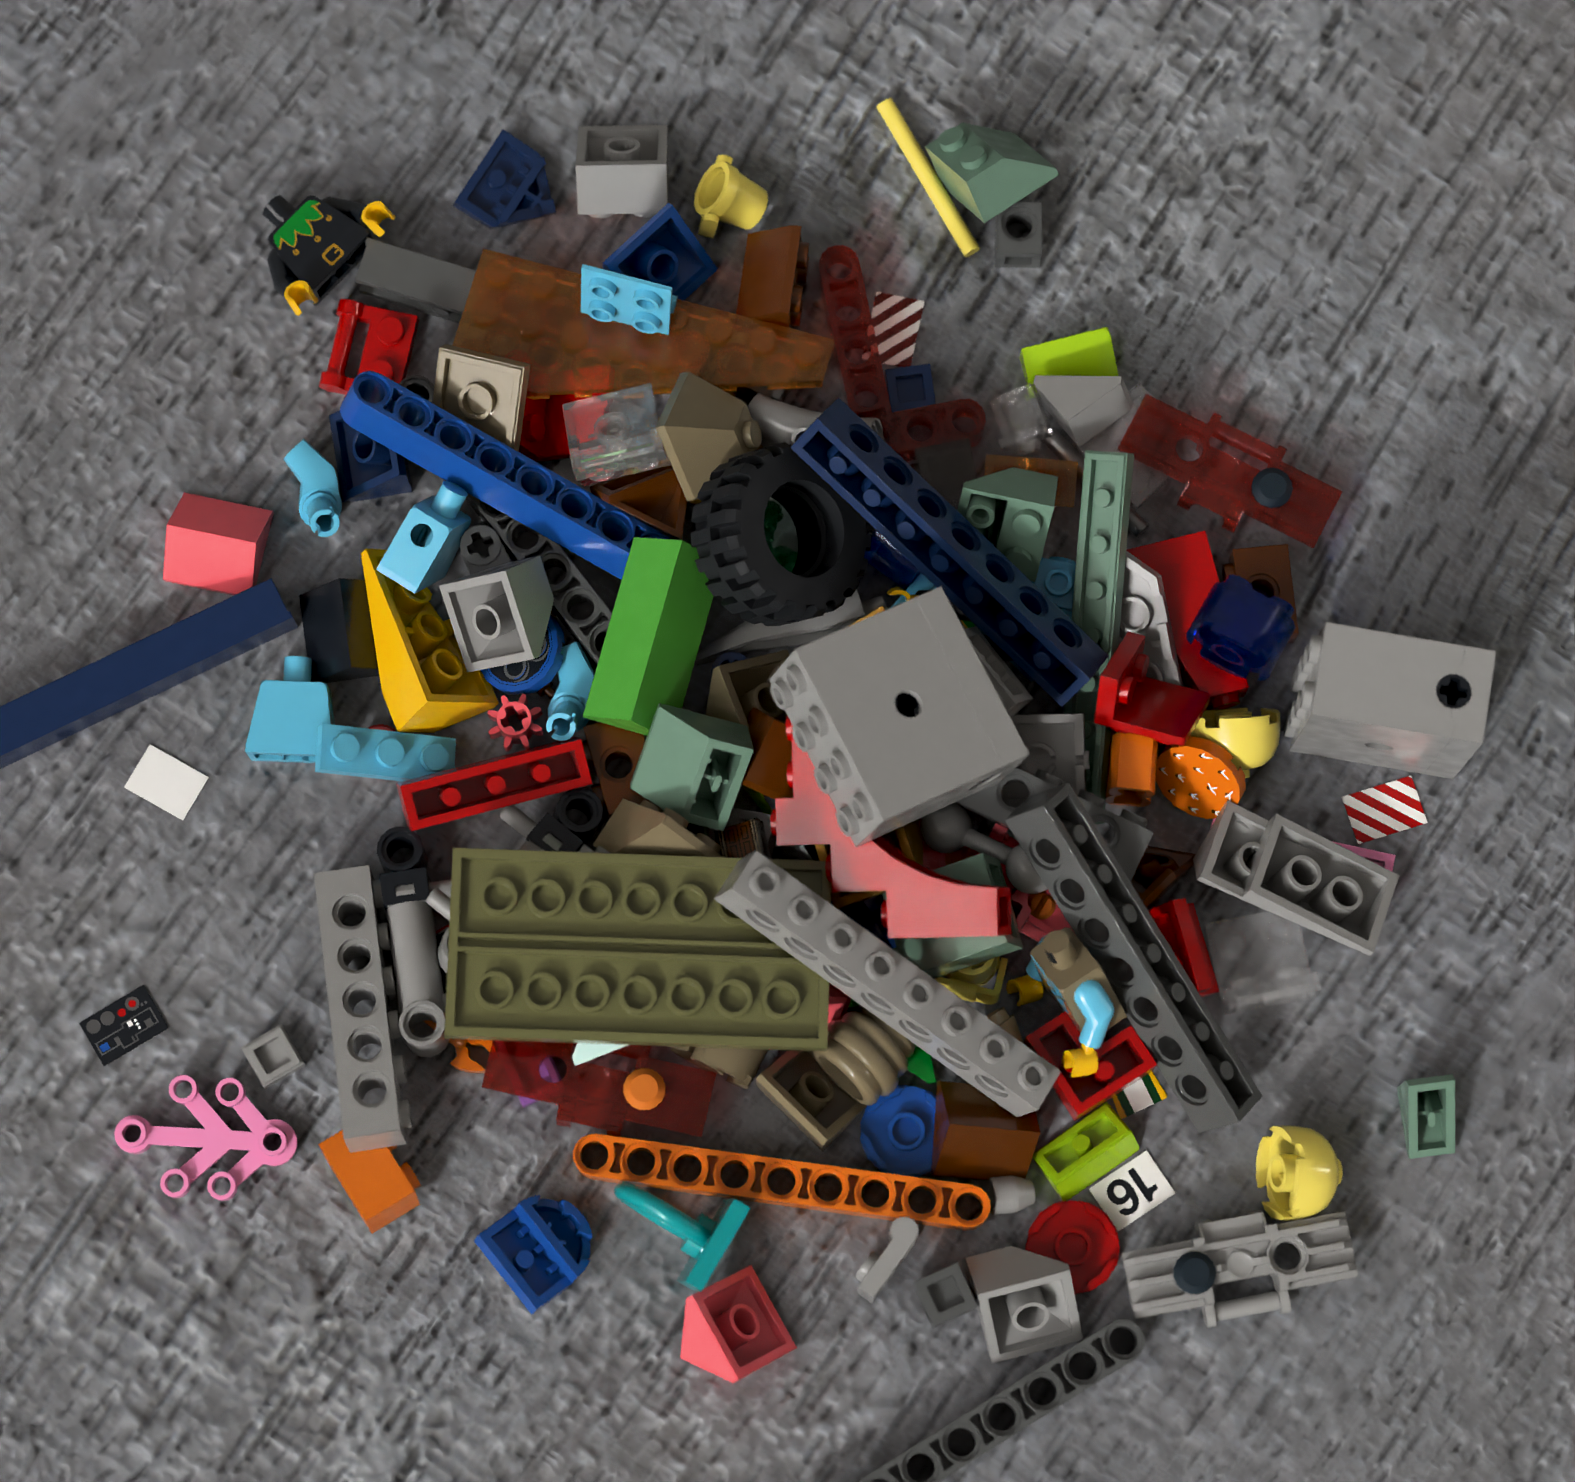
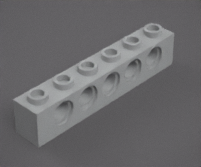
[314,865,413,1153]

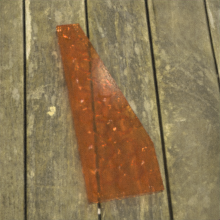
[452,249,835,399]

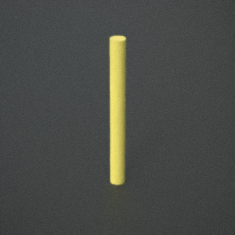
[877,98,980,257]

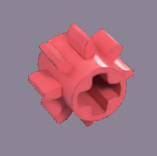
[487,694,544,752]

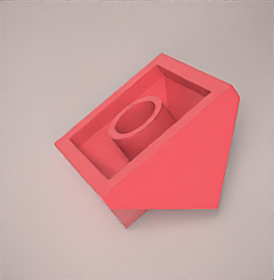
[680,1265,797,1384]

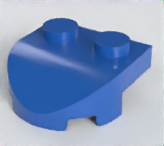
[474,1195,593,1315]

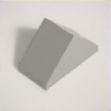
[1033,375,1133,447]

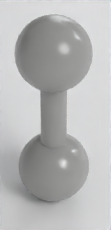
[920,803,1047,894]

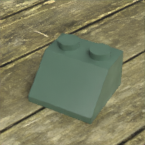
[925,122,1059,223]

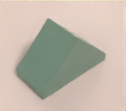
[1397,1074,1455,1159]

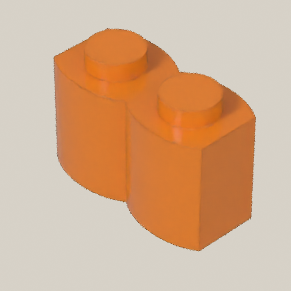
[1105,733,1158,807]

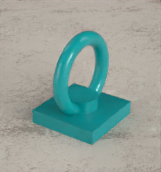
[614,1181,751,1291]

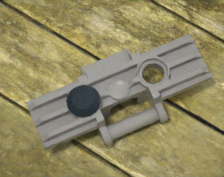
[1121,1210,1359,1328]

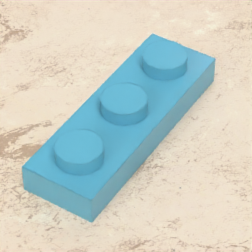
[315,723,456,781]

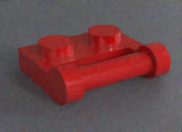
[319,299,419,395]

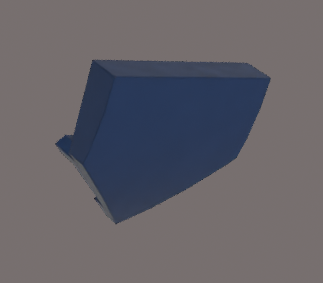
[453,129,556,229]

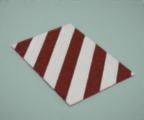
[862,291,925,367]

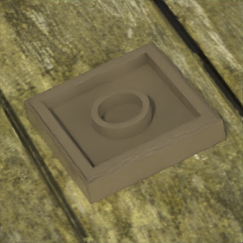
[432,344,531,452]

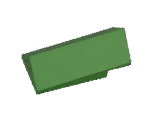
[583,537,714,736]

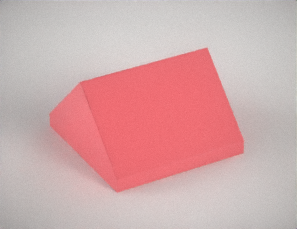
[163,492,274,595]

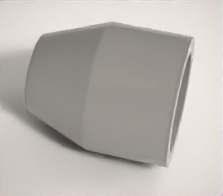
[987,1175,1035,1215]

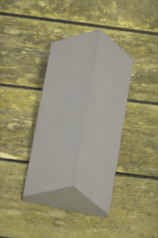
[1193,800,1399,956]

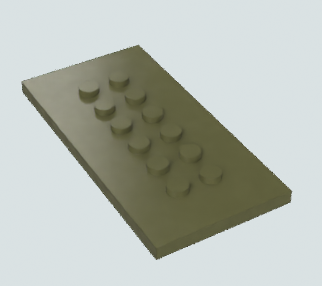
[444,848,831,1051]

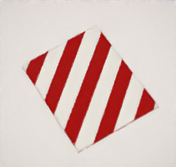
[1342,776,1428,844]

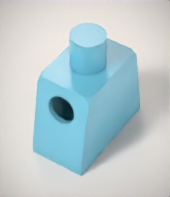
[376,481,471,594]
[245,656,335,763]

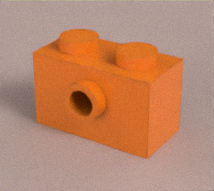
[318,1130,421,1234]

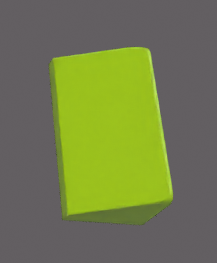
[1019,327,1119,400]
[1032,1102,1139,1201]

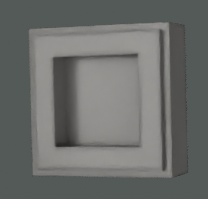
[241,1024,306,1089]

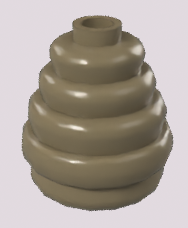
[813,1006,915,1105]

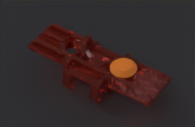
[482,1040,717,1138]

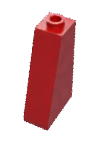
[1126,530,1249,711]

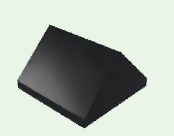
[299,578,379,683]

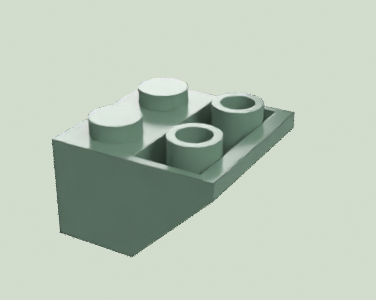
[957,467,1058,582]
[630,703,754,831]

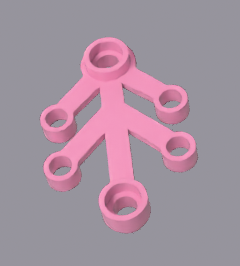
[114,1075,298,1201]

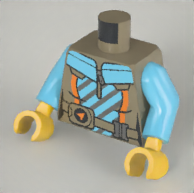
[1006,927,1127,1078]

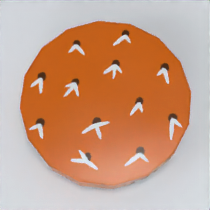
[1156,736,1246,819]

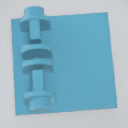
[581,264,678,335]

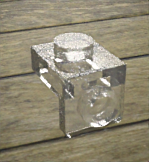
[989,383,1054,456]

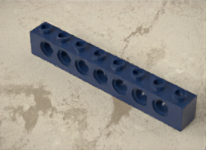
[790,398,1109,707]

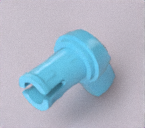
[283,439,342,537]
[546,642,595,741]

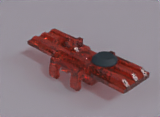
[1117,394,1342,548]

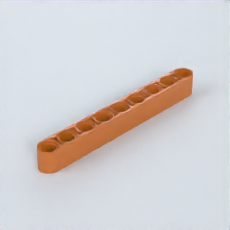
[573,1134,991,1231]

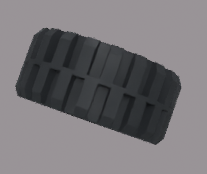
[691,442,871,626]

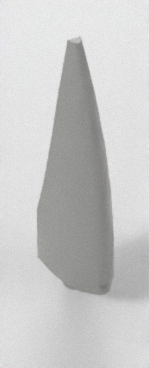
[694,589,886,666]

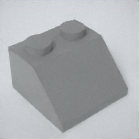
[576,125,669,218]

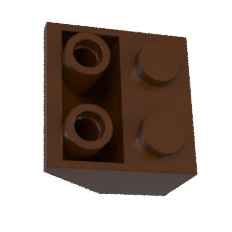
[735,225,809,340]

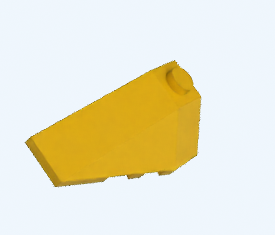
[361,548,499,733]

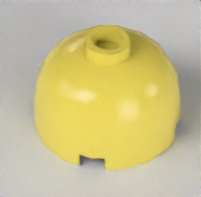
[1190,708,1280,778]
[1256,1125,1343,1220]

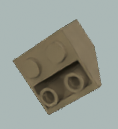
[593,799,722,857]

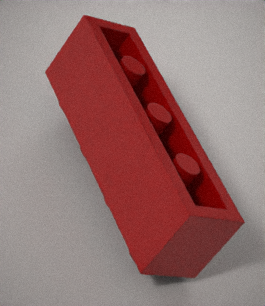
[396,737,592,831]

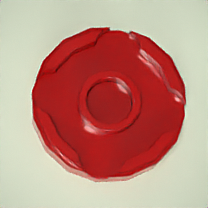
[1025,1200,1120,1295]

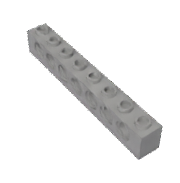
[714,850,1061,1117]

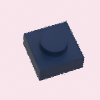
[885,363,936,418]

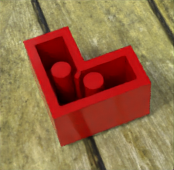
[1024,1011,1157,1121]

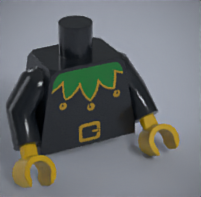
[262,195,396,316]

